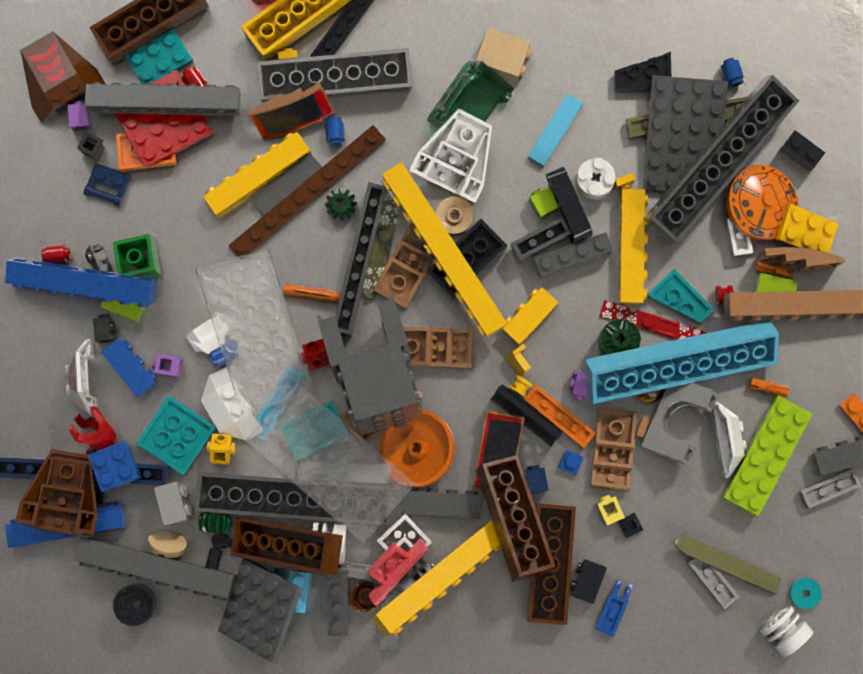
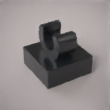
[617,512,644,539]

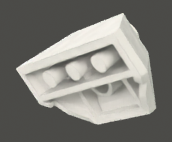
[201,365,264,441]
[711,401,747,479]

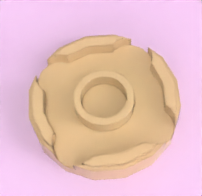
[147,530,187,558]

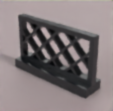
[490,384,563,447]

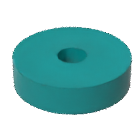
[789,578,822,609]

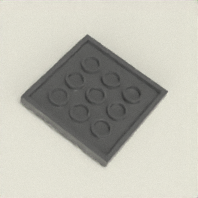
[218,558,302,663]

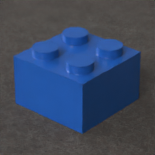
[88,441,142,493]

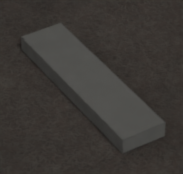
[252,153,322,215]

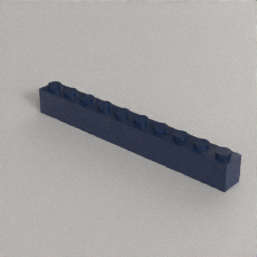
[0,457,170,485]

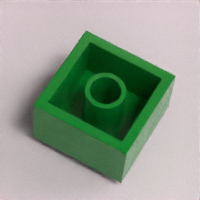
[113,234,162,278]

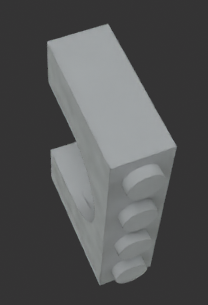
[641,383,719,466]

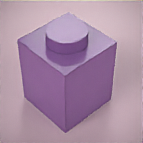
[67,101,92,131]

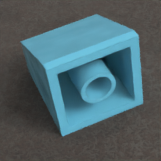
[274,568,313,613]

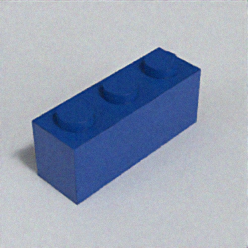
[101,338,157,398]

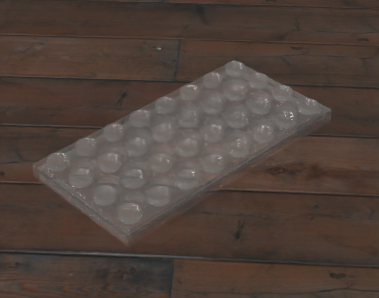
[195,249,316,415]
[246,382,415,544]

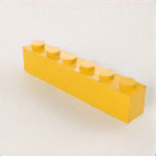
[203,132,311,218]
[618,189,648,305]

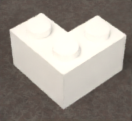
[377,514,432,550]

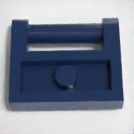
[83,163,132,207]

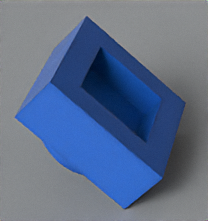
[558,450,584,475]

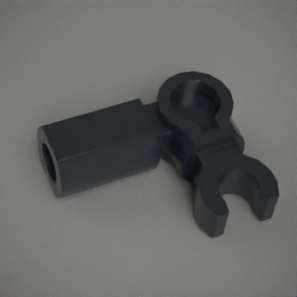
[205,533,233,570]

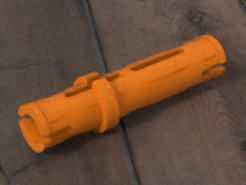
[283,283,341,304]

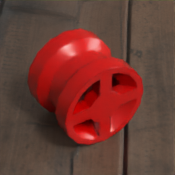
[715,285,734,305]

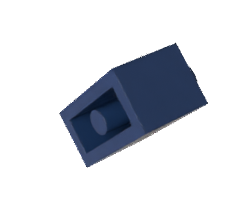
[524,465,549,495]

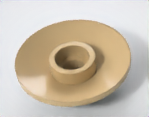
[436,196,474,234]

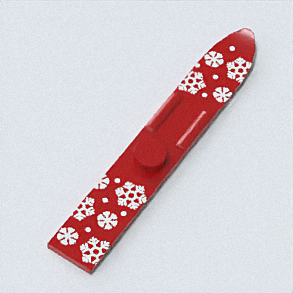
[600,300,707,340]

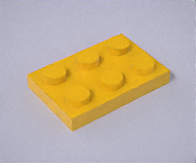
[776,203,838,253]

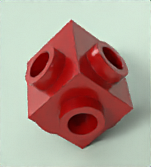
[301,338,330,371]

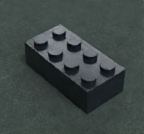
[426,219,508,301]

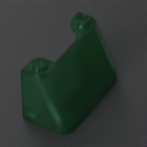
[427,61,515,129]

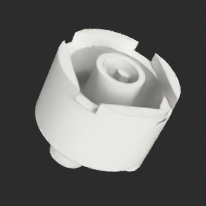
[576,158,616,200]

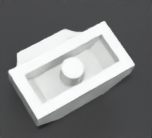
[726,218,758,257]
[186,315,229,354]

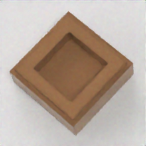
[635,417,650,438]

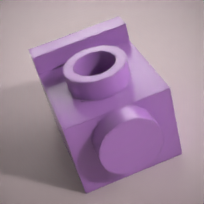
[152,354,183,378]
[569,370,588,401]

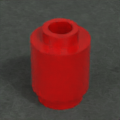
[181,67,207,87]
[41,244,71,264]

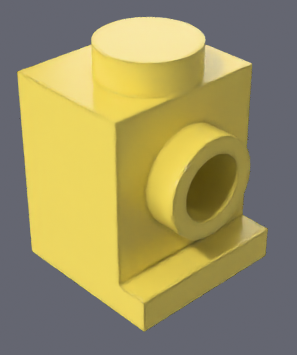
[596,495,625,526]

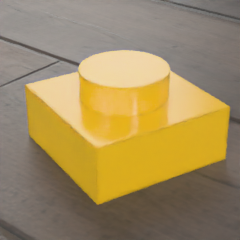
[278,48,298,60]
[614,173,636,190]

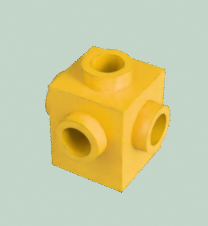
[207,434,235,465]

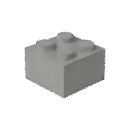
[154,481,193,526]

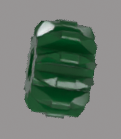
[325,188,357,221]
[198,512,231,534]

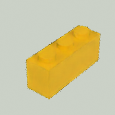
[502,287,559,346]

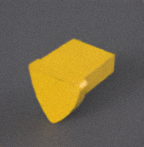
[505,343,531,376]

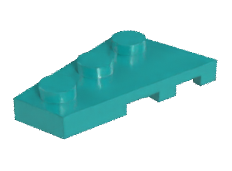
[647,269,714,324]

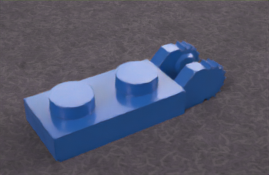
[595,579,633,637]

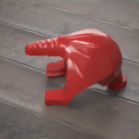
[69,406,117,455]

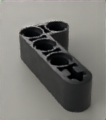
[545,167,593,244]

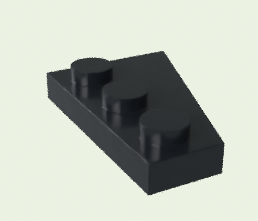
[614,51,672,91]

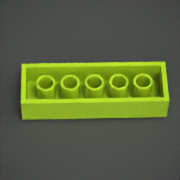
[721,395,813,517]

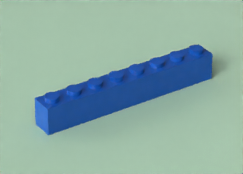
[5,258,158,307]

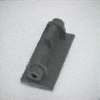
[85,244,114,273]

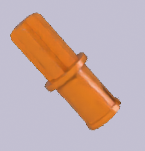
[755,260,795,280]
[749,377,789,397]

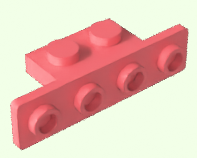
[368,538,428,606]

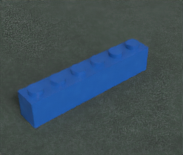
[5,501,127,548]

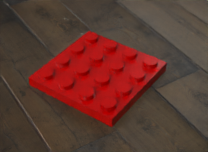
[114,70,213,169]

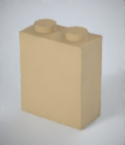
[475,27,533,81]

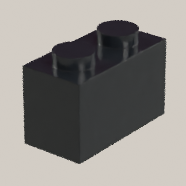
[779,130,826,172]
[570,559,607,604]

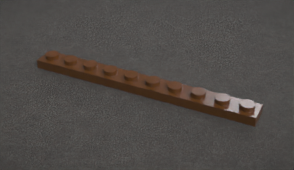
[228,125,386,261]

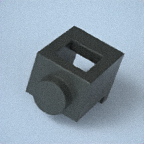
[77,132,105,161]
[93,314,117,343]

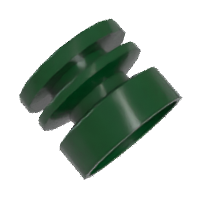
[597,319,641,355]

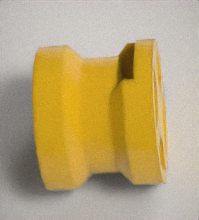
[509,375,533,398]

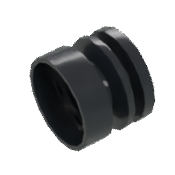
[113,584,156,626]

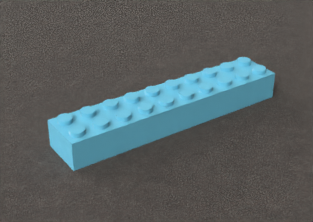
[585,320,779,404]

